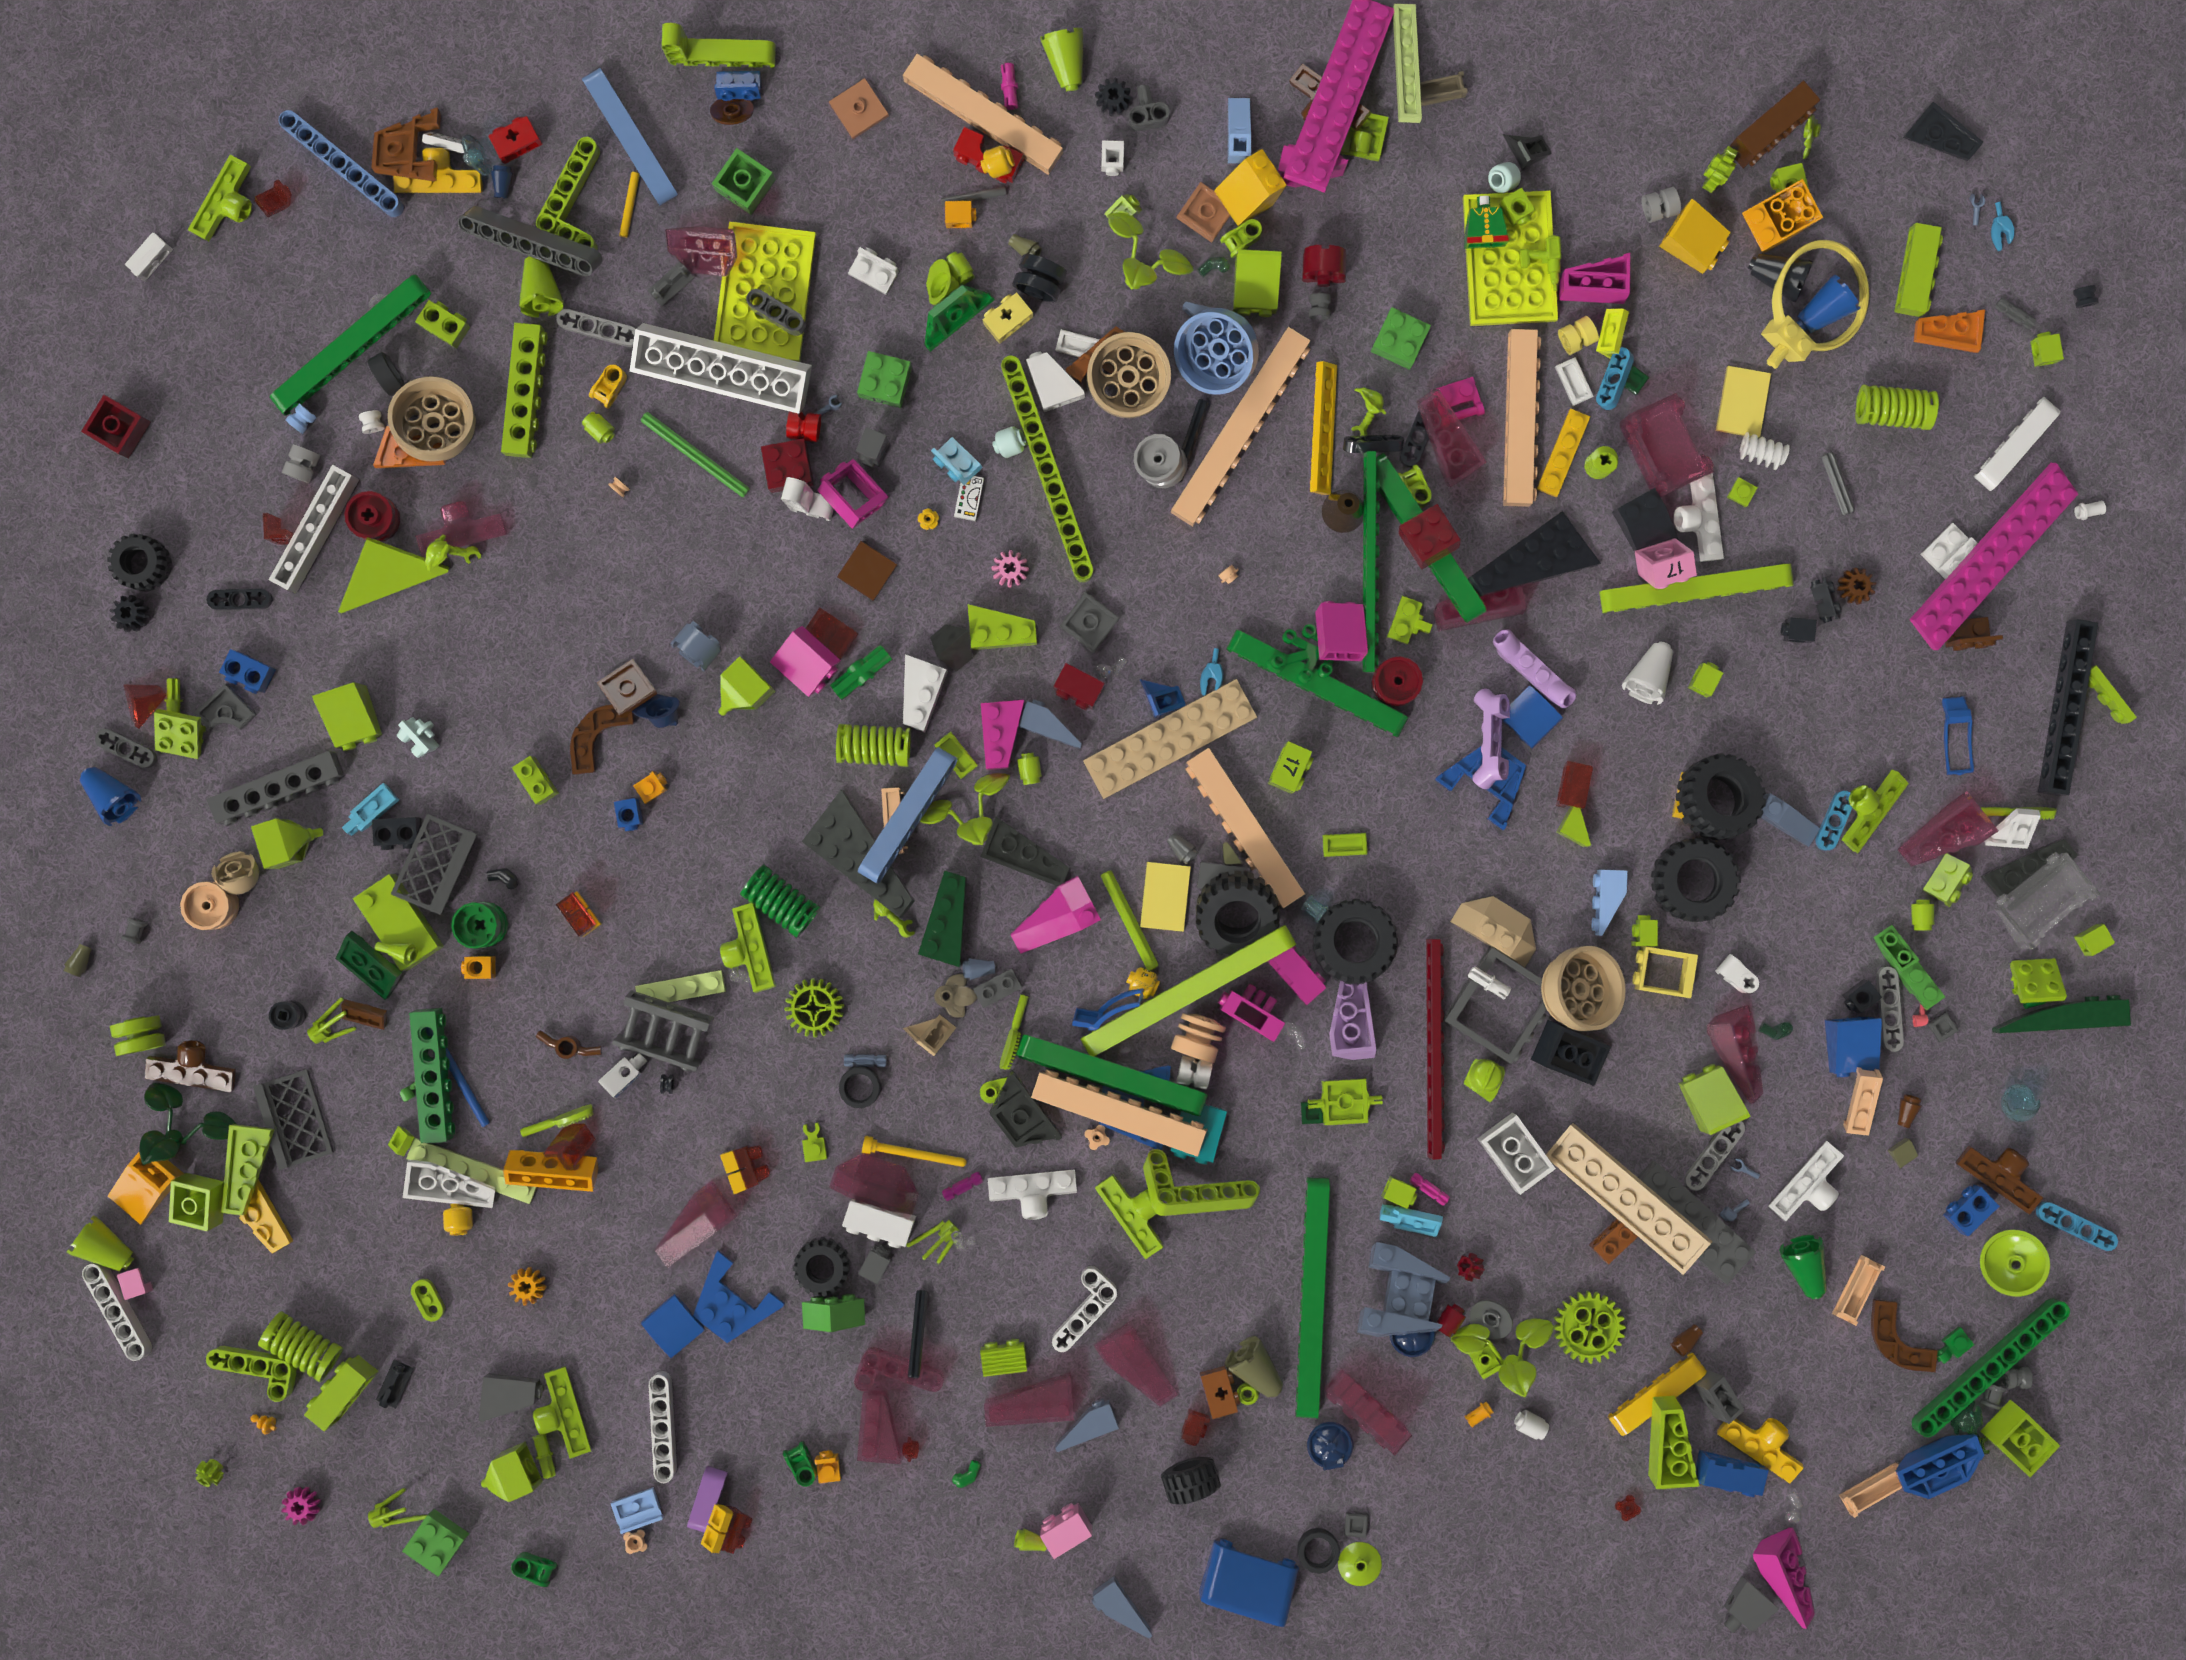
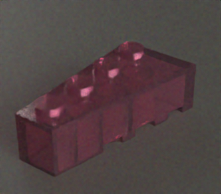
[1433,586,1527,632]

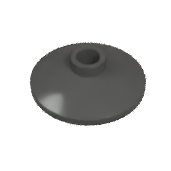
[1470,1300,1513,1339]

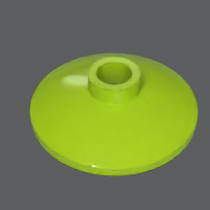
[1338,1542,1382,1586]

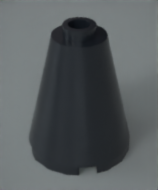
[1748,254,1813,302]

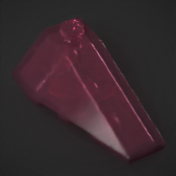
[1898,791,1999,867]
[1707,1005,1763,1104]
[655,1180,738,1268]
[1093,1321,1178,1407]

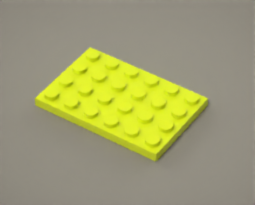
[1463,190,1558,326]
[714,222,816,362]

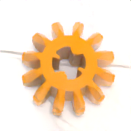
[508,1267,547,1305]

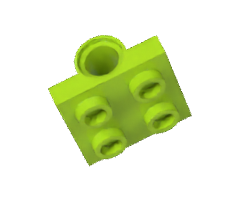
[1340,113,1389,162]
[154,709,206,759]
[2010,958,2067,1003]

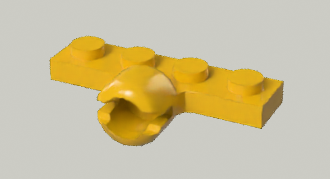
[393,147,483,193]
[1717,1418,1804,1483]

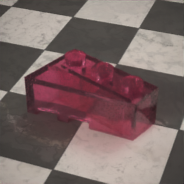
[857,1389,903,1464]

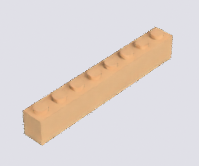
[903,54,1063,175]
[1503,329,1541,507]
[1185,748,1305,908]
[1031,1069,1208,1157]

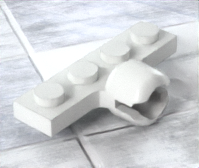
[1673,473,1724,562]
[1768,1141,1844,1221]
[988,1170,1077,1220]

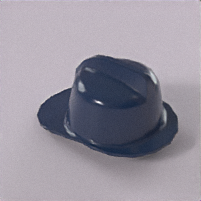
[632,694,680,728]

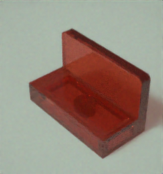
[263,513,294,545]
[1556,761,1593,809]
[543,1123,595,1170]

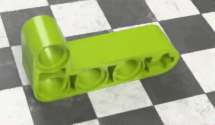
[206,1346,297,1402]

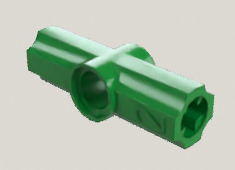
[830,645,893,700]

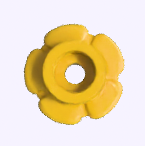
[918,508,939,530]

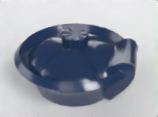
[1390,1318,1436,1357]
[1307,1422,1353,1471]

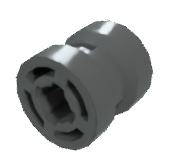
[1309,293,1331,320]
[2003,1367,2032,1389]

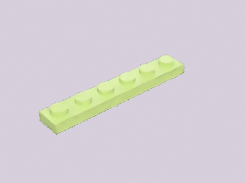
[1393,4,1422,123]
[407,1138,537,1204]

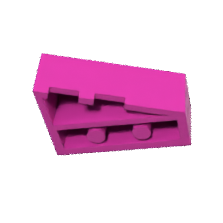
[1267,946,1326,1005]

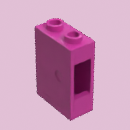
[1218,984,1285,1042]

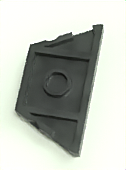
[989,1071,1062,1148]

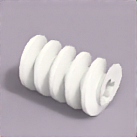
[1740,432,1790,470]

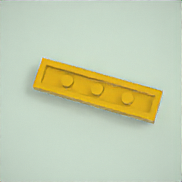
[1537,409,1590,497]

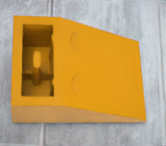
[1742,179,1823,254]
[108,1152,184,1225]

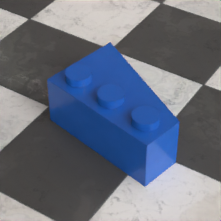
[1695,1450,1769,1497]

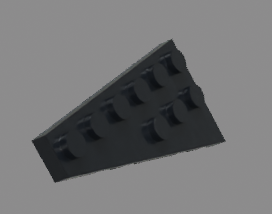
[1468,511,1601,597]

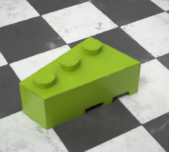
[968,604,1037,650]

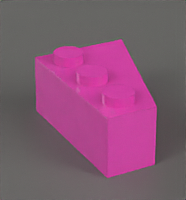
[1559,253,1630,304]
[981,700,1025,770]

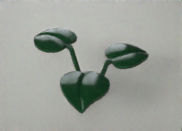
[139,1083,237,1165]

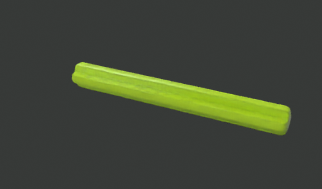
[1101,870,1159,971]

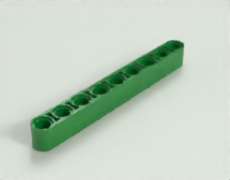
[269,275,431,416]
[1376,453,1486,623]
[1226,630,1408,737]
[1016,1035,1208,1117]
[1911,1298,2070,1437]

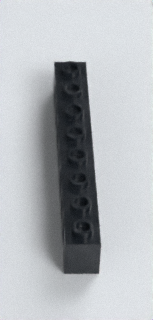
[2038,619,2098,796]

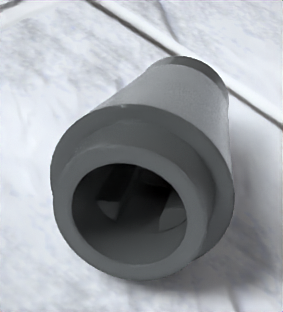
[1166,833,1199,865]

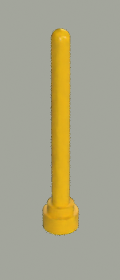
[862,1136,967,1167]

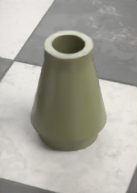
[1008,234,1042,256]
[63,944,92,978]

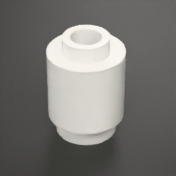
[1514,1410,1549,1440]

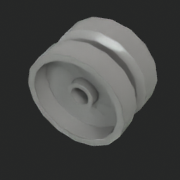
[1133,434,1187,488]

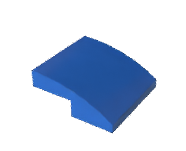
[1502,685,1563,748]
[641,1294,705,1358]

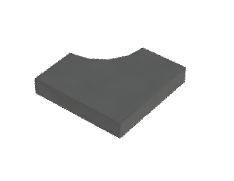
[194,683,257,730]

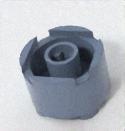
[670,621,721,671]

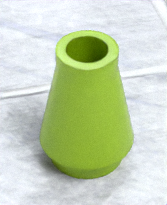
[1014,1528,1047,1551]

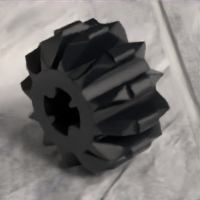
[1095,77,1132,117]
[110,595,150,632]

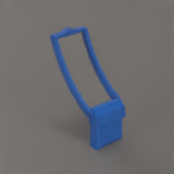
[1942,696,1974,775]
[1072,988,1144,1030]

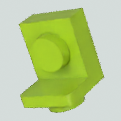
[1104,194,1142,217]

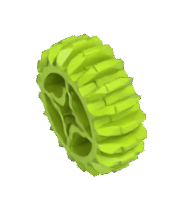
[784,978,844,1037]

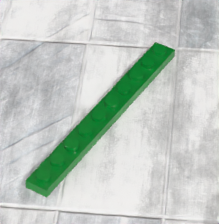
[1362,451,1380,672]

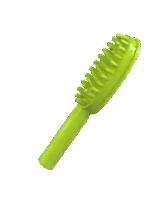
[1977,807,2057,820]
[999,994,1029,1070]
[520,1104,594,1137]

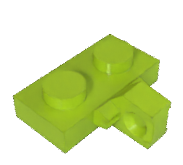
[1387,596,1432,644]

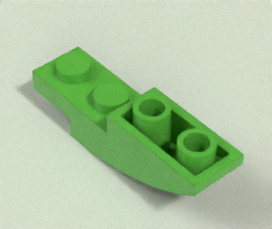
[1874,925,1945,1010]

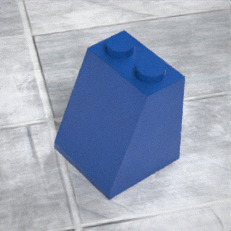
[1825,1016,1882,1077]

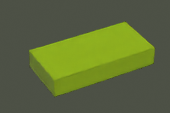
[934,732,978,779]
[1322,833,1367,857]

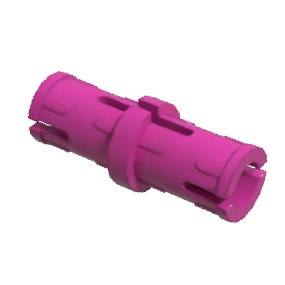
[1001,63,1018,110]

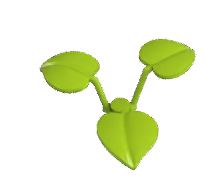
[1107,213,1194,290]
[920,773,1010,845]
[1451,1318,1553,1397]

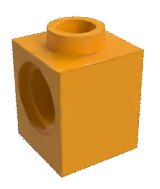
[945,201,976,228]
[461,956,496,979]

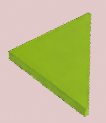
[338,537,449,613]

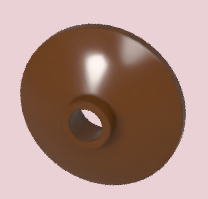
[710,99,754,125]

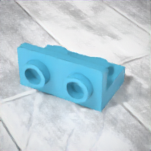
[931,437,983,485]

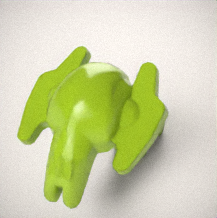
[1351,387,1386,436]
[425,535,481,572]
[873,899,915,938]

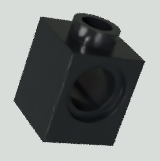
[1780,617,1817,643]
[1843,979,1882,1013]

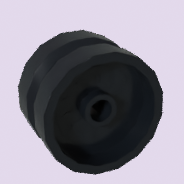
[1012,254,1067,303]

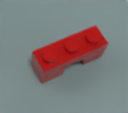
[953,127,1024,183]

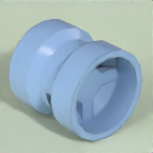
[285,403,317,434]

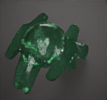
[1950,1401,1990,1455]

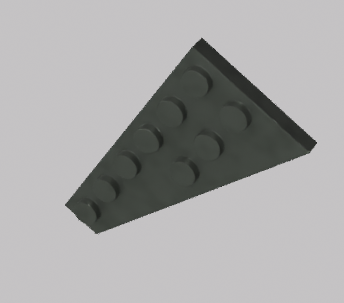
[802,790,915,919]

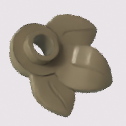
[934,974,977,1018]

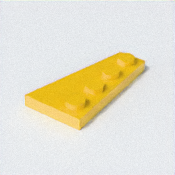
[239,1179,293,1253]

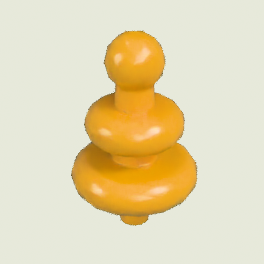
[251,1414,277,1435]

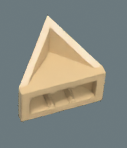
[903,1014,956,1056]

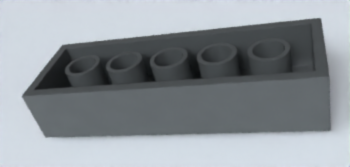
[1637,1161,1756,1284]

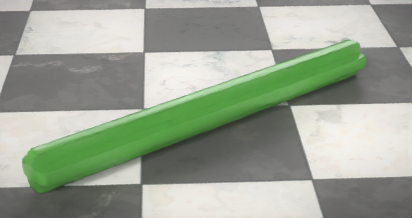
[641,412,749,497]

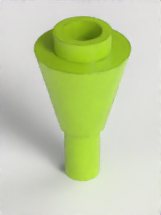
[375,942,417,965]

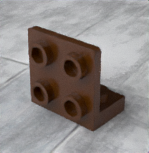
[1945,617,2003,651]

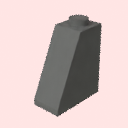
[478,1373,543,1422]

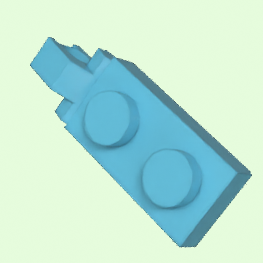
[342,783,399,836]
[1380,1205,1443,1237]

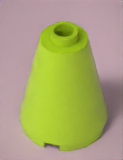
[1040,28,1083,92]
[519,256,563,318]
[66,1215,134,1271]

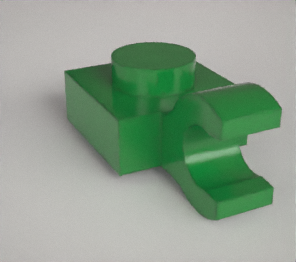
[1937,1327,1974,1364]

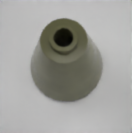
[1225,1336,1283,1398]

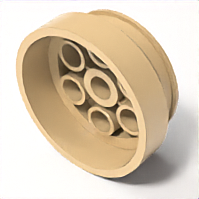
[1087,332,1171,418]
[388,377,476,461]
[1541,946,1625,1031]

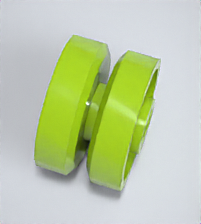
[109,1015,166,1056]

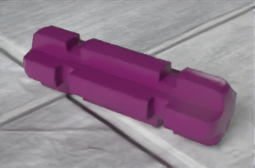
[942,1172,983,1201]

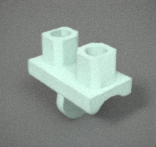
[397,717,440,758]

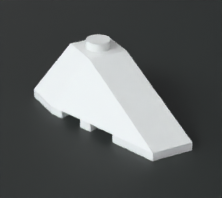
[403,1159,495,1208]

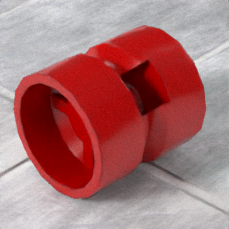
[786,411,821,442]

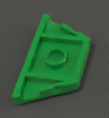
[924,285,995,352]

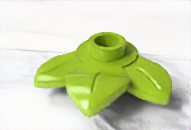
[1803,114,1821,159]

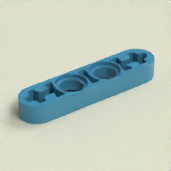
[2036,1201,2118,1251]

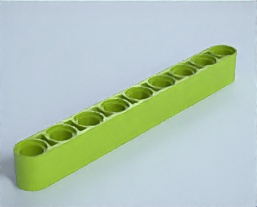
[1599,564,1794,613]

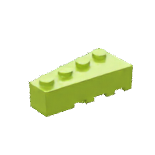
[1648,1396,1699,1489]

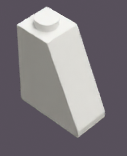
[1026,352,1085,412]

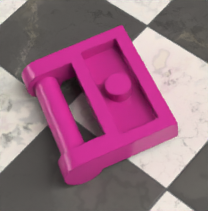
[1431,377,1485,427]

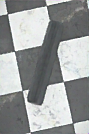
[1822,452,1855,515]

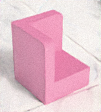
[117,1268,153,1300]

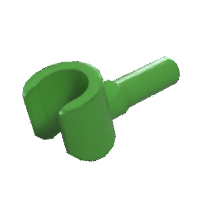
[400,1082,416,1102]

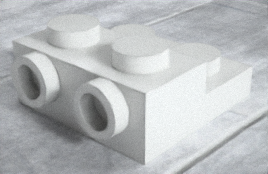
[1921,523,1978,579]

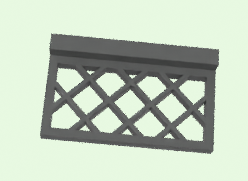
[391,814,477,915]
[253,1070,333,1170]

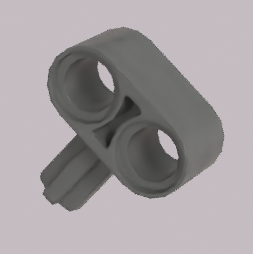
[1129,85,1170,131]

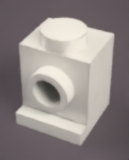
[1101,141,1124,176]

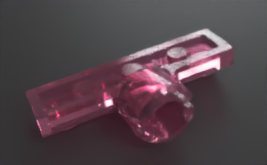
[415,501,507,557]

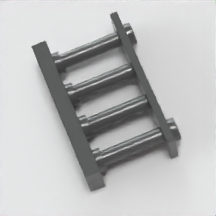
[612,990,714,1071]

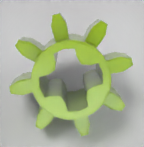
[195,1459,224,1487]

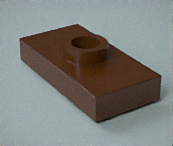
[341,999,387,1030]

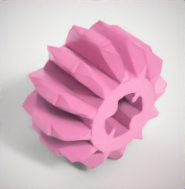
[992,550,1029,588]

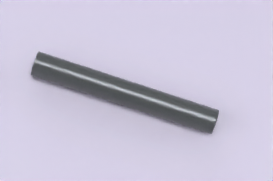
[941,186,1006,207]

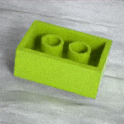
[304,1355,379,1432]

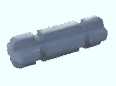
[844,1054,887,1067]

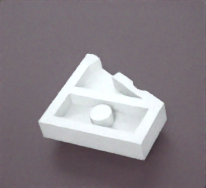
[1984,808,2041,849]

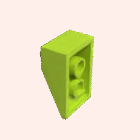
[1980,1400,2060,1478]

